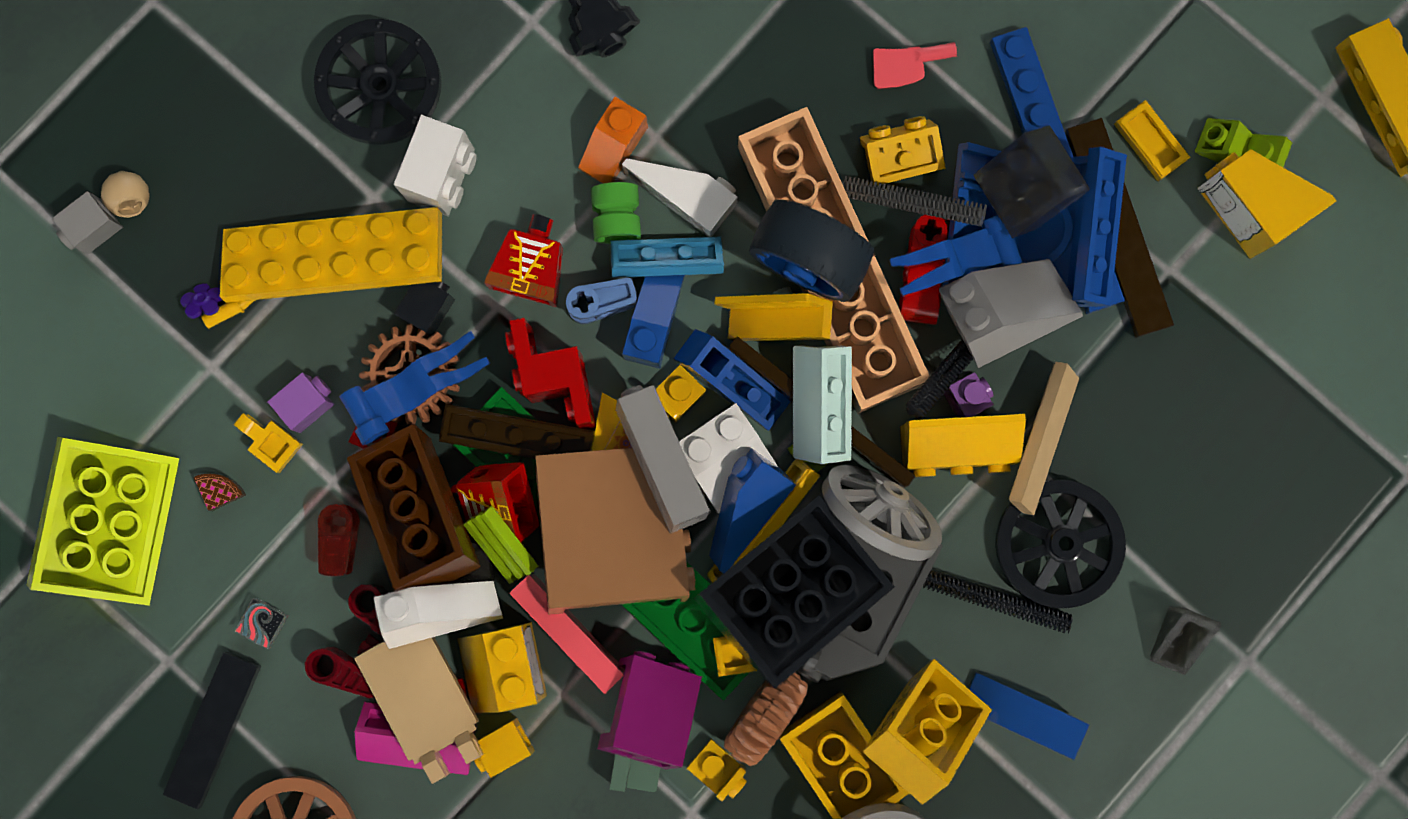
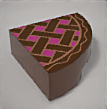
[194,474,246,511]

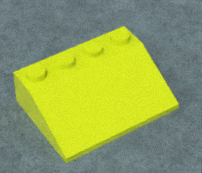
[26,437,179,606]

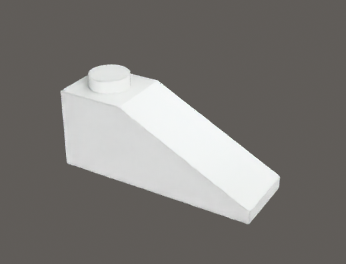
[622,158,738,237]
[373,581,503,649]

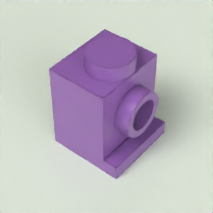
[944,372,994,418]

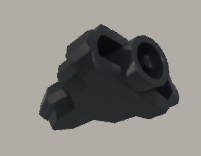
[568,0,640,57]

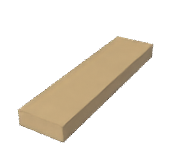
[1009,361,1079,515]

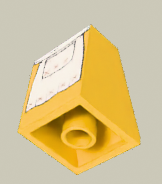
[1197,149,1336,259]
[457,622,547,713]

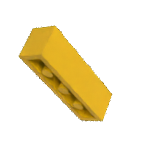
[1335,18,1408,177]

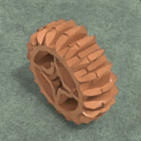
[359,324,460,425]
[724,672,808,766]

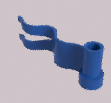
[889,212,1023,296]
[340,331,490,445]

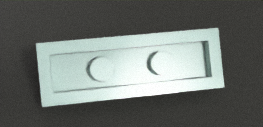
[793,345,852,464]

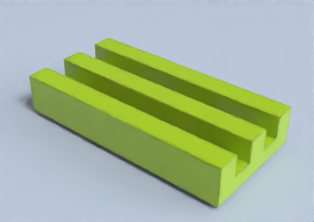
[463,506,538,584]

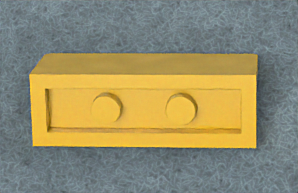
[714,293,833,341]

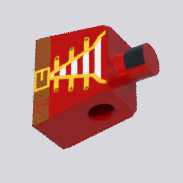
[484,214,563,307]
[451,462,540,542]

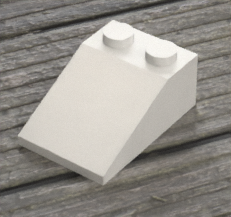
[679,403,779,514]

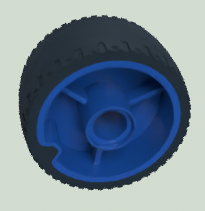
[749,199,874,302]

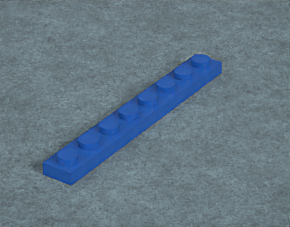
[990,27,1125,314]

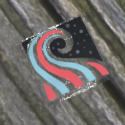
[235,598,289,649]

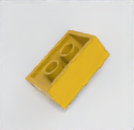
[900,414,1026,477]

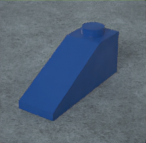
[622,275,685,369]
[673,329,791,431]
[709,448,796,573]

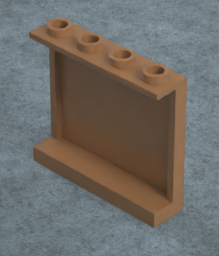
[535,448,695,615]

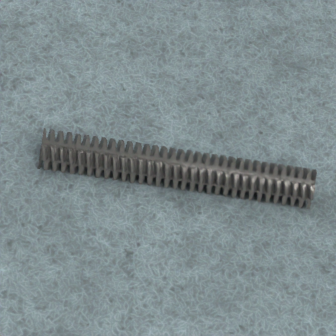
[842,176,987,227]

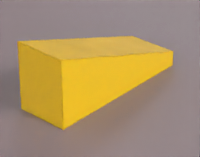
[592,392,620,451]

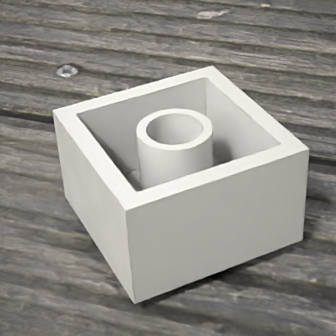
[394,115,477,217]

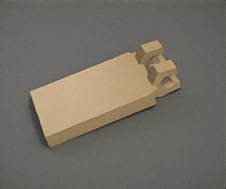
[354,637,484,784]

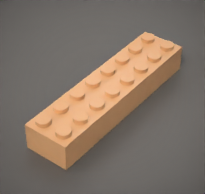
[738,107,930,414]

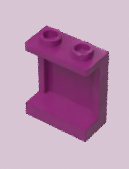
[597,651,702,769]

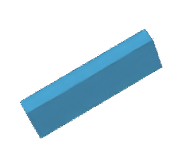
[610,237,724,278]

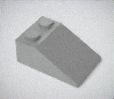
[939,259,1083,368]

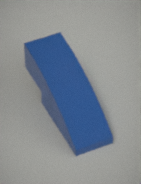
[969,672,1090,760]

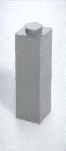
[616,385,710,534]

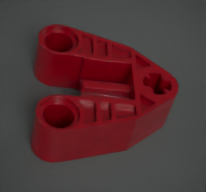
[305,584,388,698]

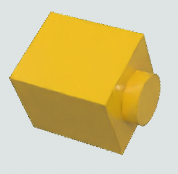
[474,718,535,778]

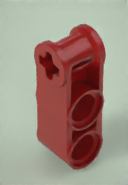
[899,215,948,325]

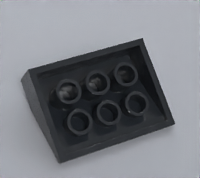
[693,495,895,689]

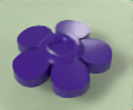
[180,284,222,319]

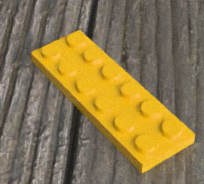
[220,207,442,303]

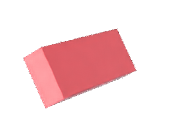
[509,574,625,694]

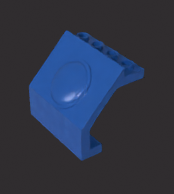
[943,142,1127,307]

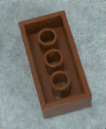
[347,424,481,591]

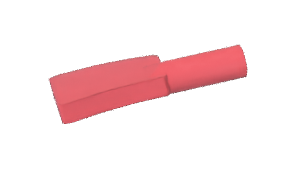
[872,42,957,89]

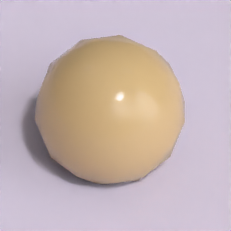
[101,171,150,218]

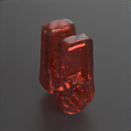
[318,504,360,576]

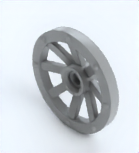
[822,465,942,561]

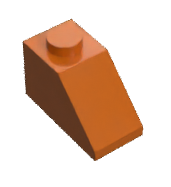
[578,97,648,184]

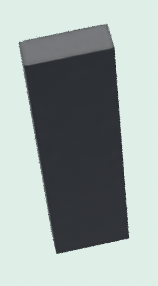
[163,652,261,809]

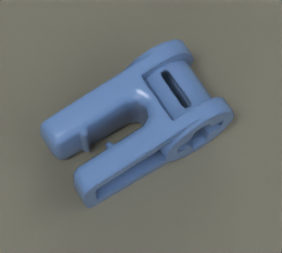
[566,278,637,324]

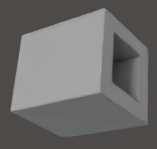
[52,191,123,254]

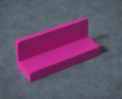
[354,702,476,775]

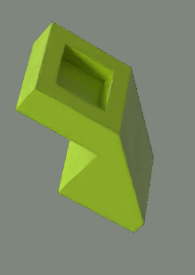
[1195,118,1292,167]

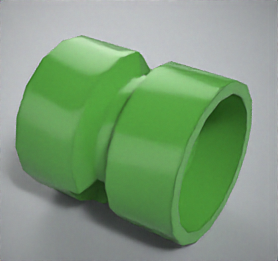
[591,182,641,244]

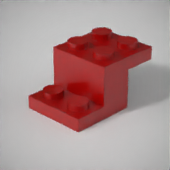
[505,318,596,430]

